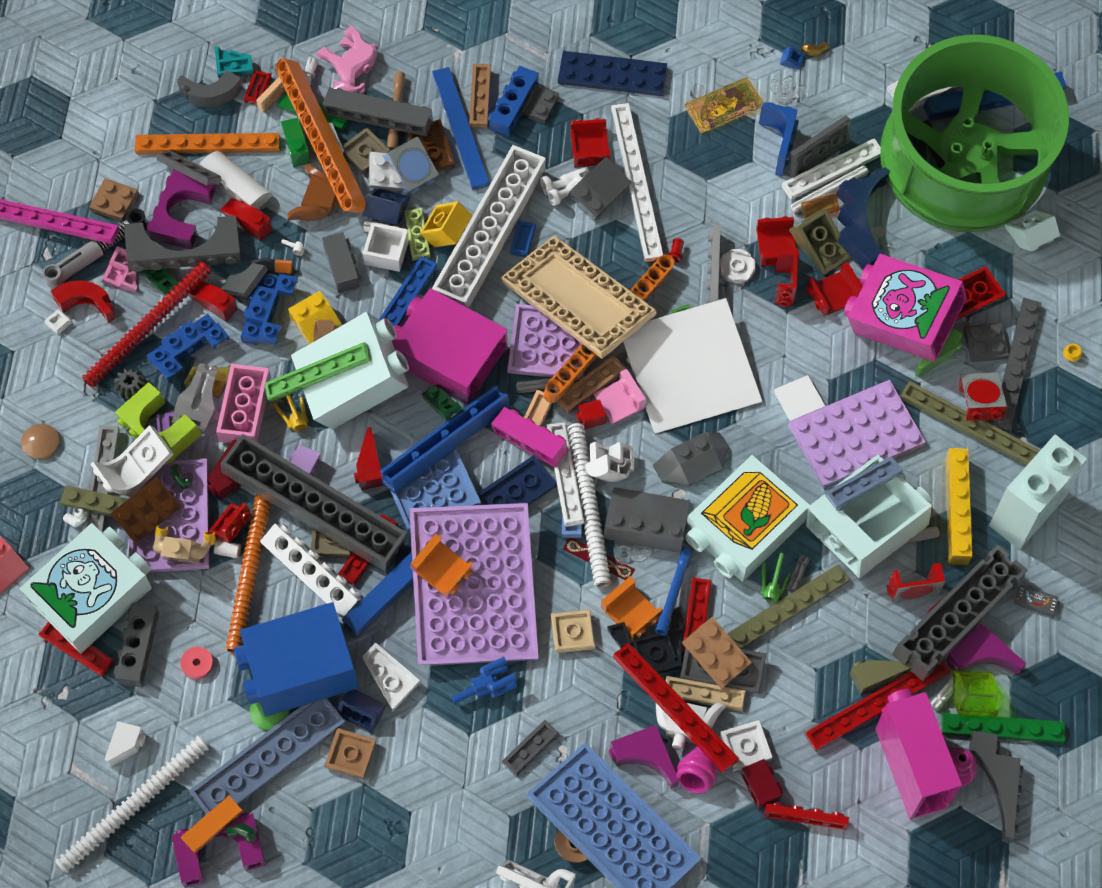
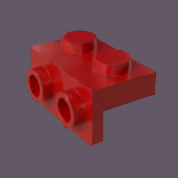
[209,503,251,543]

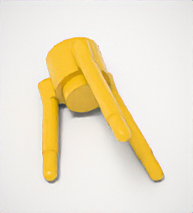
[273,395,309,431]

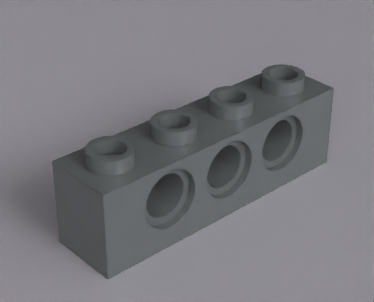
[114,603,160,688]

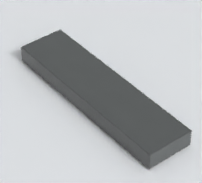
[157,151,221,186]

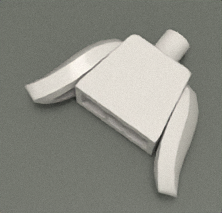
[656,702,726,750]

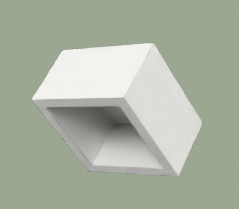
[363,222,409,272]

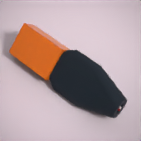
[251,258,292,274]

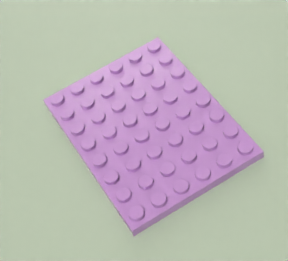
[409,503,539,666]

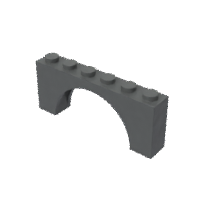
[124,216,240,272]

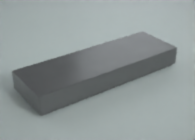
[502,720,559,777]

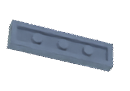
[825,456,903,510]

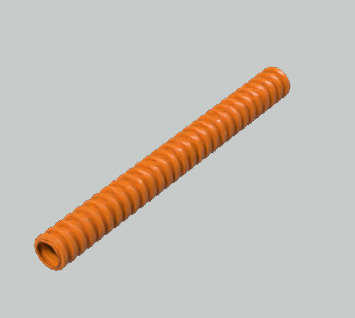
[225,493,271,653]

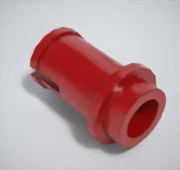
[668,238,684,263]

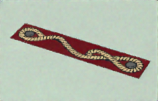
[563,538,635,580]

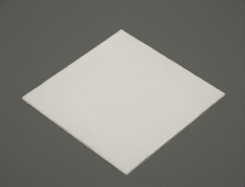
[623,298,762,434]

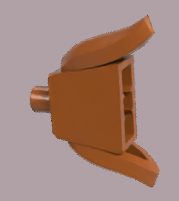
[288,163,342,221]

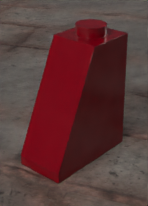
[207,439,243,500]

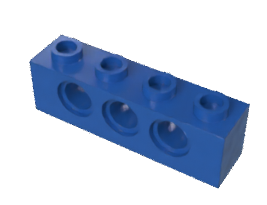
[488,65,539,137]

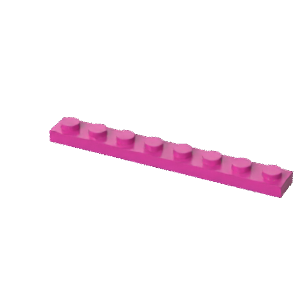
[0,199,120,244]

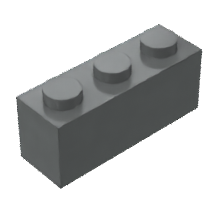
[322,232,362,293]

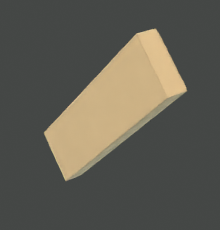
[666,676,746,712]

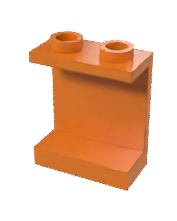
[410,534,473,598]
[601,576,663,640]

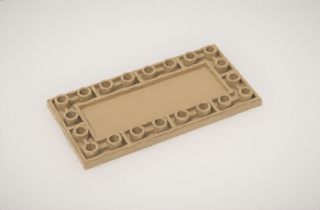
[500,235,657,359]

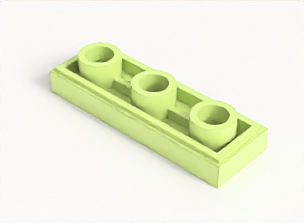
[404,208,430,261]

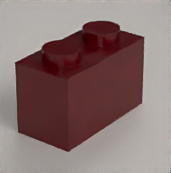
[740,759,783,810]

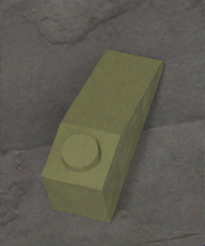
[849,660,913,695]

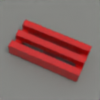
[244,70,272,105]

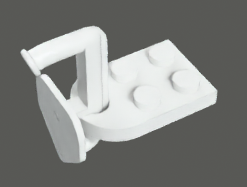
[496,860,576,888]

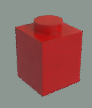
[576,399,606,430]

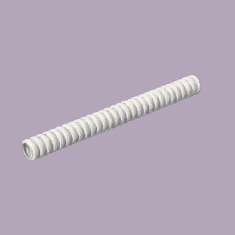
[567,423,611,588]
[55,736,209,874]

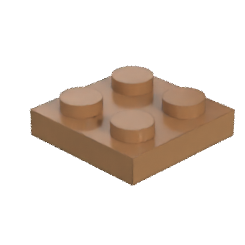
[89,178,139,222]
[324,728,377,779]

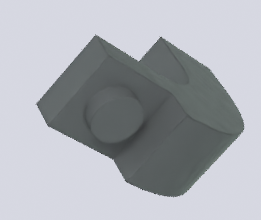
[177,70,243,107]

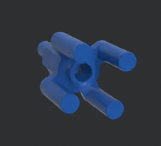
[451,656,517,704]

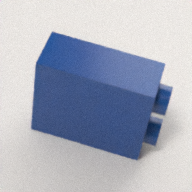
[234,602,359,717]

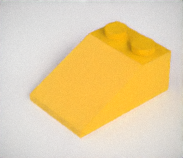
[288,291,342,345]

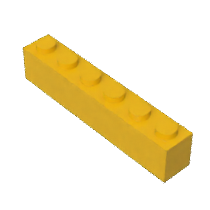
[945,448,972,565]

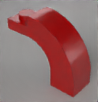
[50,280,115,323]

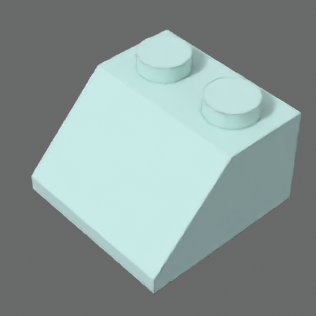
[1005,210,1060,251]

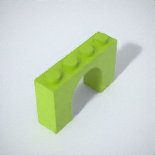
[115,382,202,465]

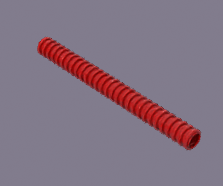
[82,262,212,388]

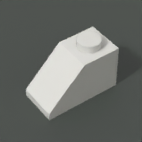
[105,722,145,767]

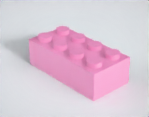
[216,364,271,443]

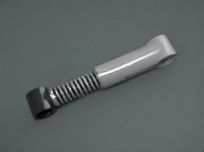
[43,208,148,289]

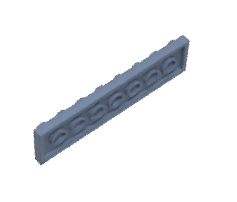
[189,698,346,815]

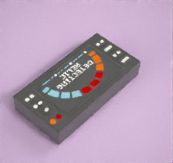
[1014,584,1059,617]

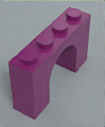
[147,170,216,249]
[171,812,266,888]

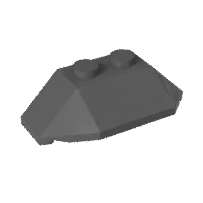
[653,432,729,486]

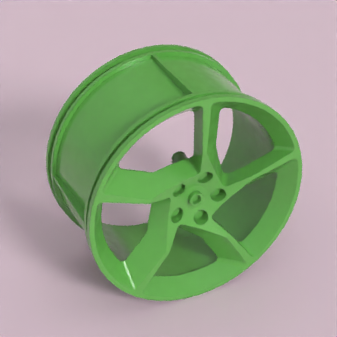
[880,35,1069,232]

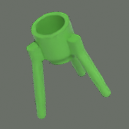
[760,553,792,603]

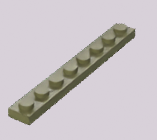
[900,381,1040,466]
[727,564,850,649]

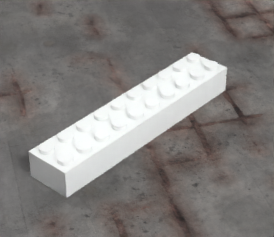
[432,145,546,308]

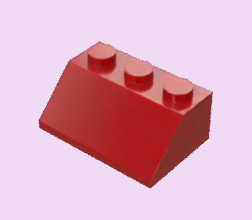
[957,266,1006,319]

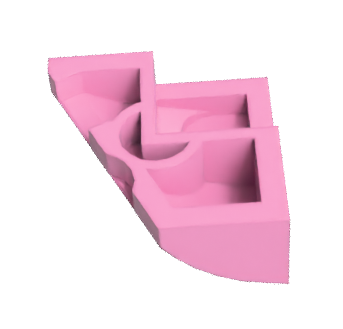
[101,246,137,292]

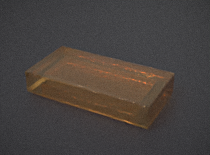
[801,192,840,219]

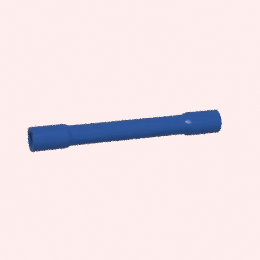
[655,547,693,636]

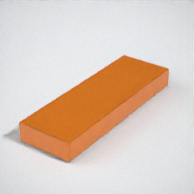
[181,796,243,854]

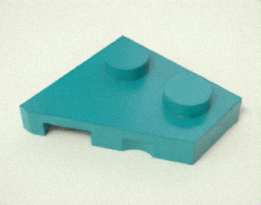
[214,46,253,78]

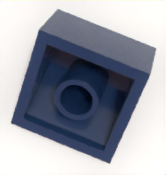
[362,189,410,226]

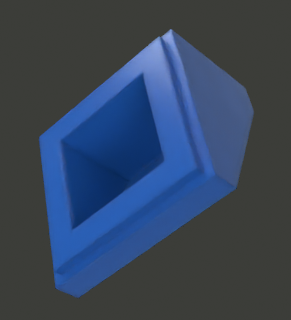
[780,46,805,69]

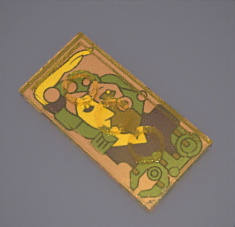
[684,77,763,134]

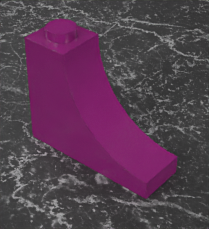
[946,623,1026,676]
[608,725,679,789]

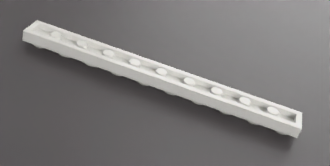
[611,103,663,262]

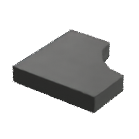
[221,263,268,297]

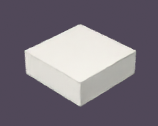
[44,309,72,335]

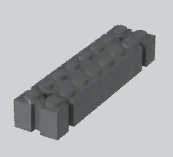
[892,544,1028,681]

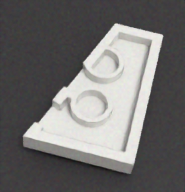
[362,643,420,711]

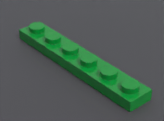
[941,713,1065,743]

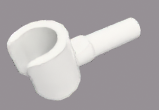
[281,239,305,256]

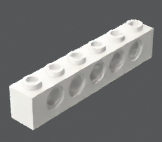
[260,524,362,618]

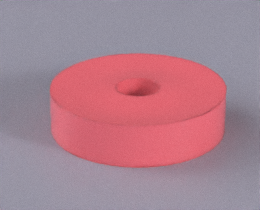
[180,647,214,680]

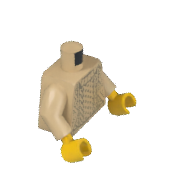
[153,525,216,564]

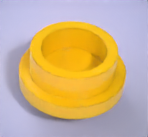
[1063,343,1082,362]

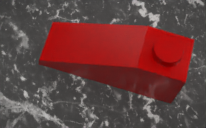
[220,198,273,242]
[188,282,238,322]
[354,427,384,490]

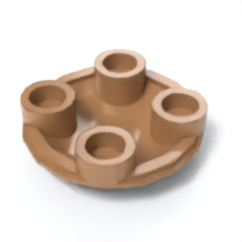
[21,424,59,459]

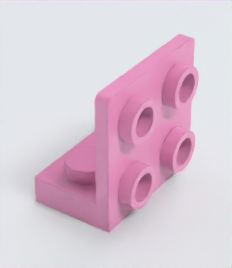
[594,369,646,425]

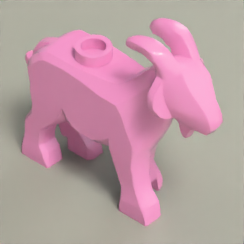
[317,26,377,94]

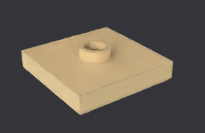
[551,609,595,653]

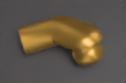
[802,42,829,57]

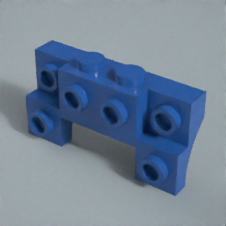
[240,274,298,345]
[146,314,230,381]

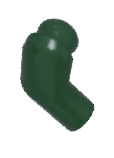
[170,464,192,489]
[226,824,257,843]

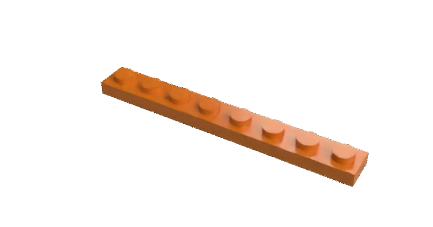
[135,133,280,154]

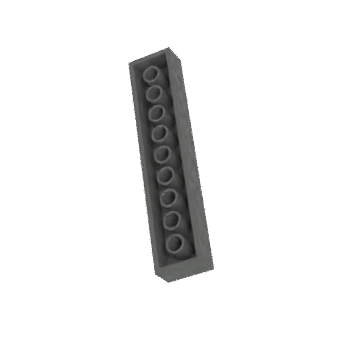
[220,434,407,572]

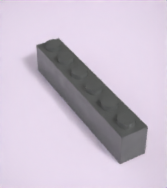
[322,87,433,137]

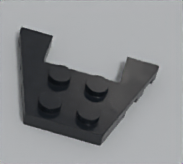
[607,606,682,674]

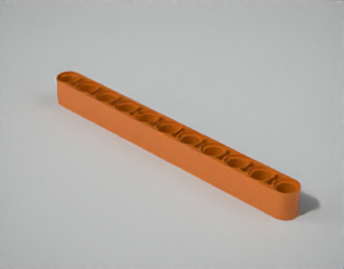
[276,58,366,213]
[543,254,674,403]

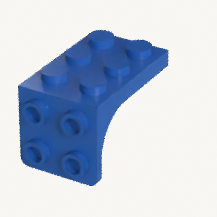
[759,102,799,176]

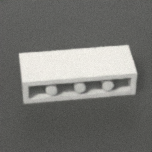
[199,151,273,209]

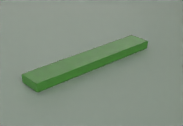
[264,342,371,402]

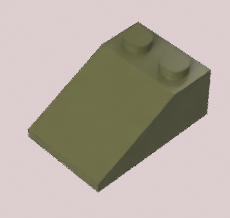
[789,209,852,275]

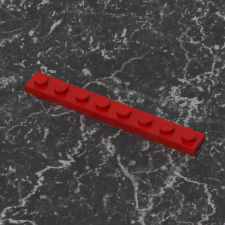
[613,643,739,773]
[804,661,951,752]

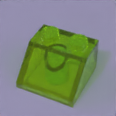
[953,670,1003,717]

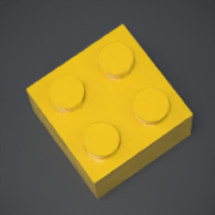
[420,201,473,247]

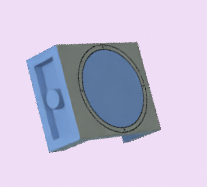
[383,137,439,195]

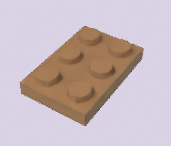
[682,617,752,689]

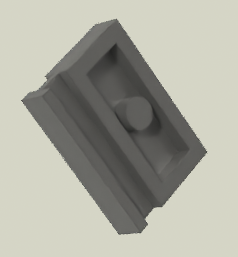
[521,85,559,124]

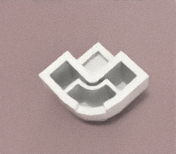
[585,442,634,482]

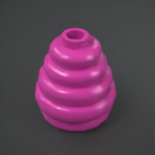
[676,747,718,794]
[948,747,978,787]

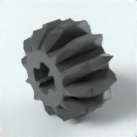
[114,367,147,400]

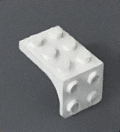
[91,426,174,497]

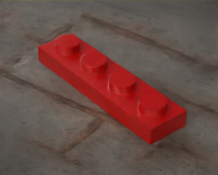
[764,802,849,830]

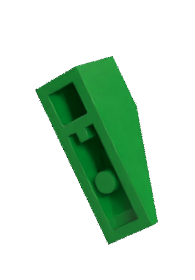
[281,117,310,167]

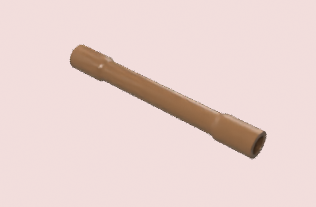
[387,72,405,151]

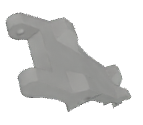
[172,363,217,434]

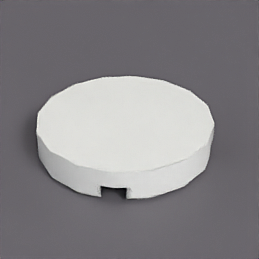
[719,249,755,284]

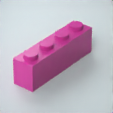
[491,407,569,468]

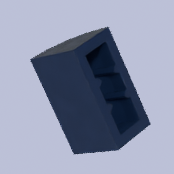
[337,689,387,732]

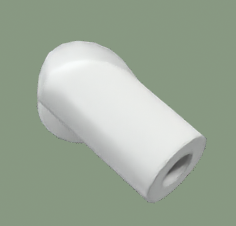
[63,509,87,527]

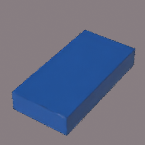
[510,220,536,258]

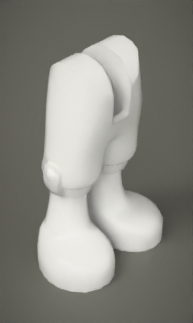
[540,167,590,206]

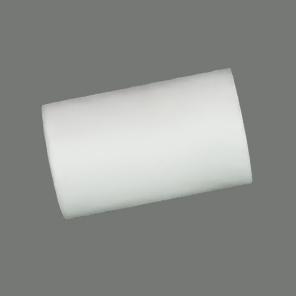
[214,540,241,559]

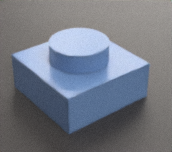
[562,517,581,538]

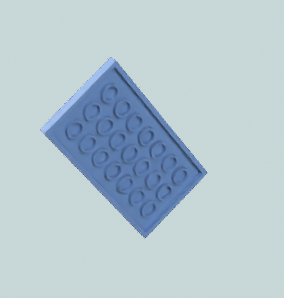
[526,742,702,888]

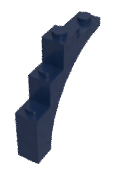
[837,167,891,269]

